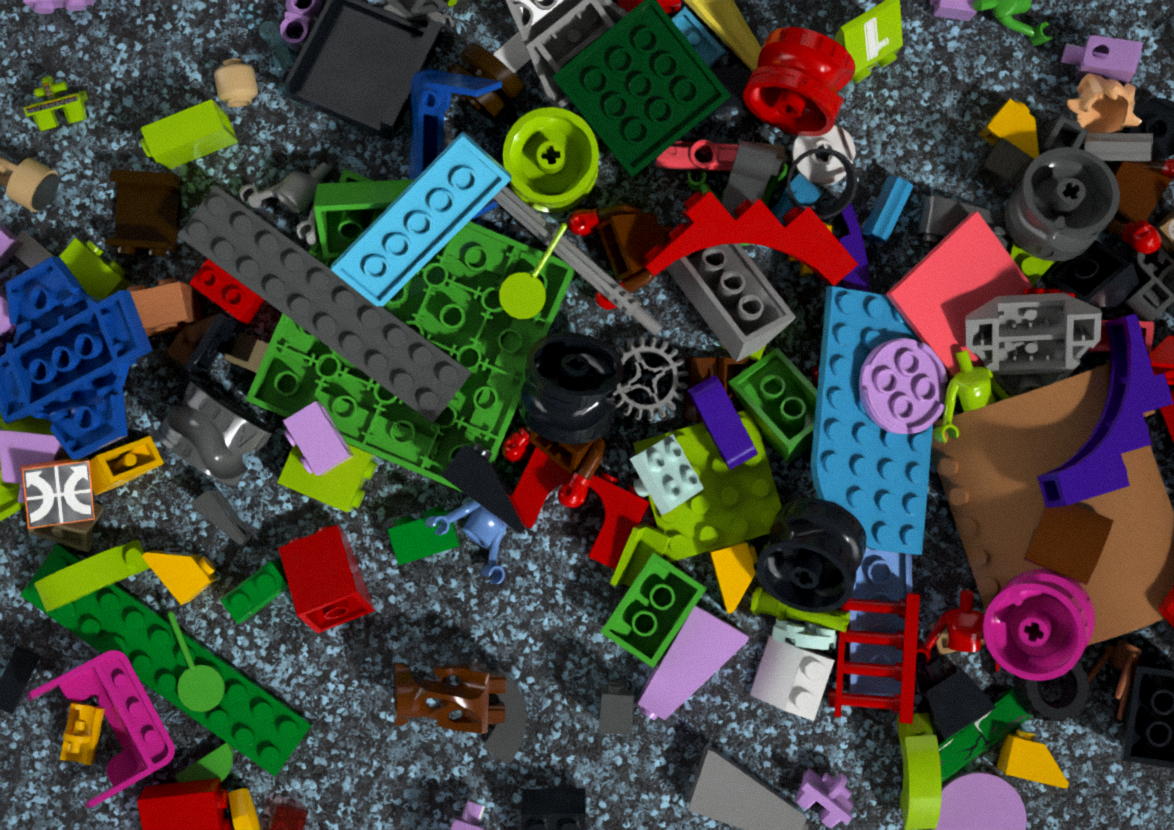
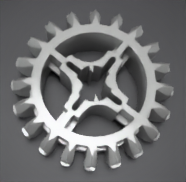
[611,336,688,421]

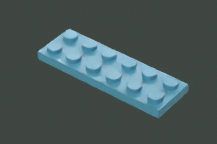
[331,131,512,307]

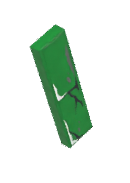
[938,685,1032,782]

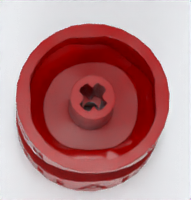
[743,27,856,137]

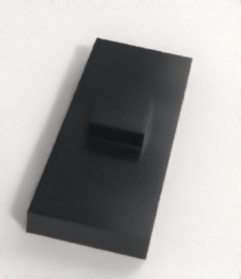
[0,646,40,714]

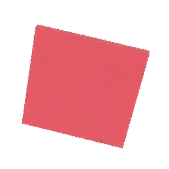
[886,211,1033,380]

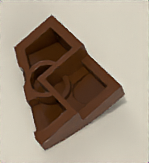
[684,357,749,421]

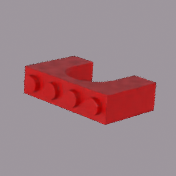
[512,447,650,570]

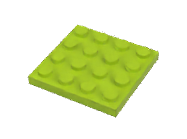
[633,410,782,562]

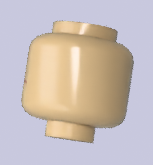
[214,58,258,107]

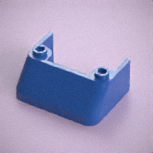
[409,69,502,219]

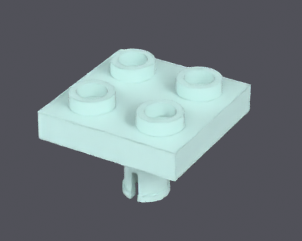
[630,434,704,515]

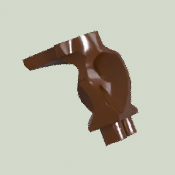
[393,663,506,734]

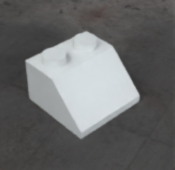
[750,635,834,721]

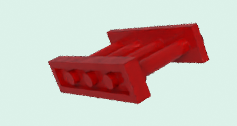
[829,591,920,724]

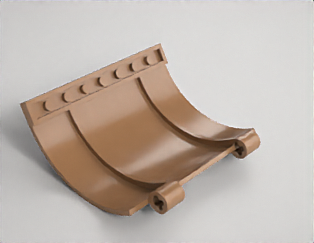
[931,361,1174,645]

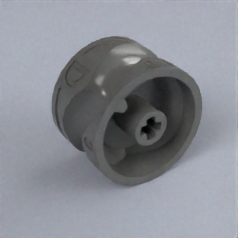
[1004,147,1120,262]
[154,379,273,486]

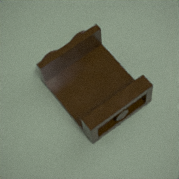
[105,169,182,257]

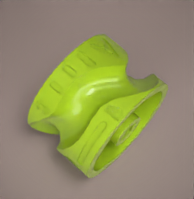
[503,107,599,213]

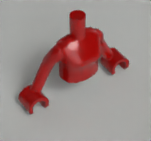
[917,590,1000,672]

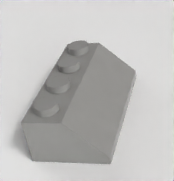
[666,244,796,362]

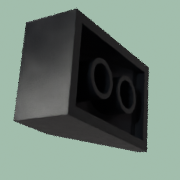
[441,443,527,534]

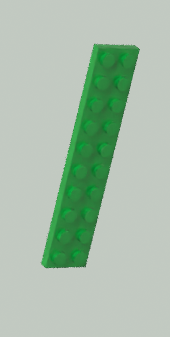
[20,543,313,777]

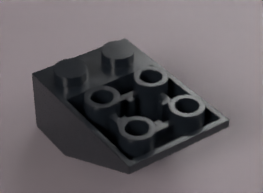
[521,788,586,830]

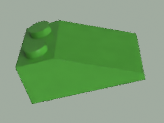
[728,347,817,464]

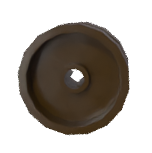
[447,42,524,122]

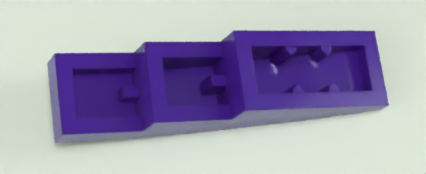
[836,203,871,293]

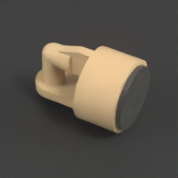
[0,156,59,212]

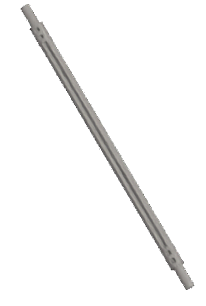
[402,105,663,336]

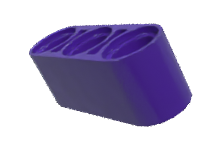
[687,375,758,470]

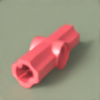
[656,140,739,174]

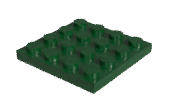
[552,0,731,178]

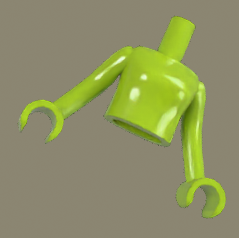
[933,350,1010,443]

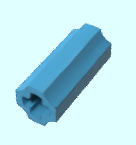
[861,175,913,244]

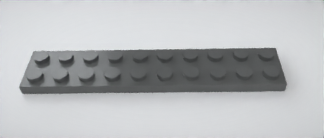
[178,185,472,424]

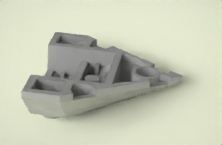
[965,293,1102,397]

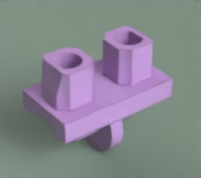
[795,768,854,828]

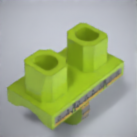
[23,75,88,131]

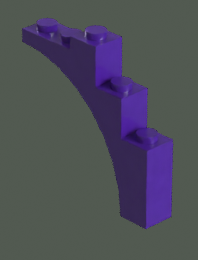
[1037,314,1173,508]

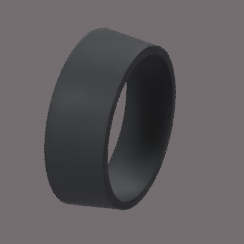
[787,148,857,219]

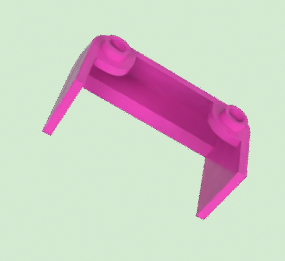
[26,650,175,808]

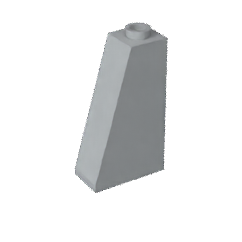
[686,744,809,830]

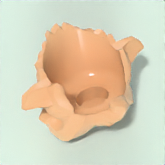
[1067,73,1142,133]

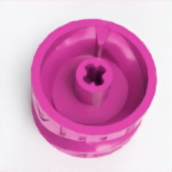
[983,569,1095,681]

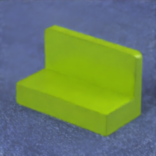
[610,523,672,587]

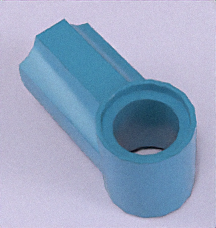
[771,173,823,224]

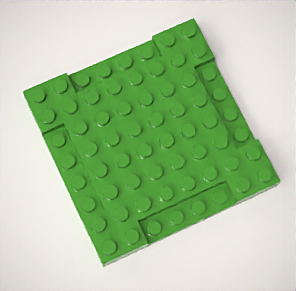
[245,169,575,493]

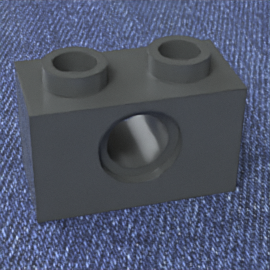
[598,679,634,735]

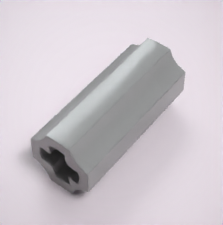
[1084,133,1153,161]

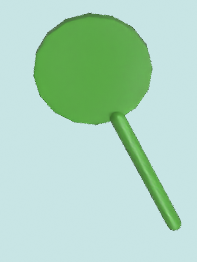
[167,611,225,712]

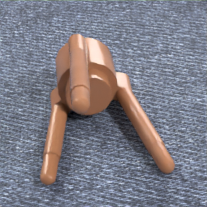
[1087,640,1142,720]

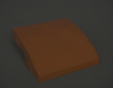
[1024,504,1114,585]

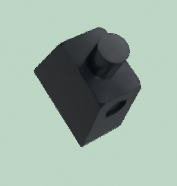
[919,657,996,740]

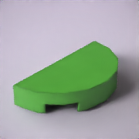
[174,742,234,782]

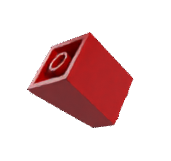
[278,525,375,634]

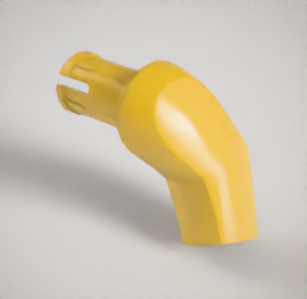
[228,788,261,830]

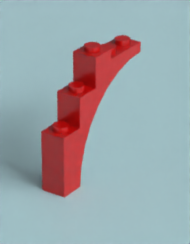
[642,191,858,286]

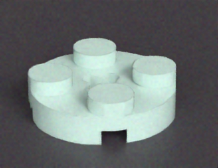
[772,618,837,650]

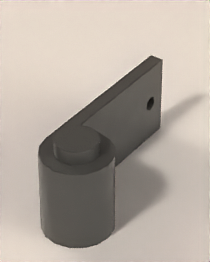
[721,139,782,244]
[917,196,1011,252]

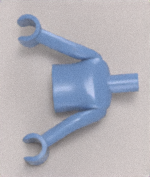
[425,500,507,584]

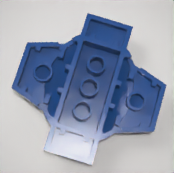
[0,257,153,460]

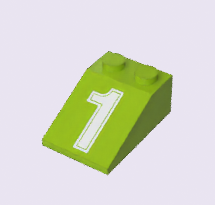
[833,0,903,84]

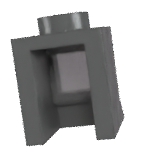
[1038,115,1088,155]

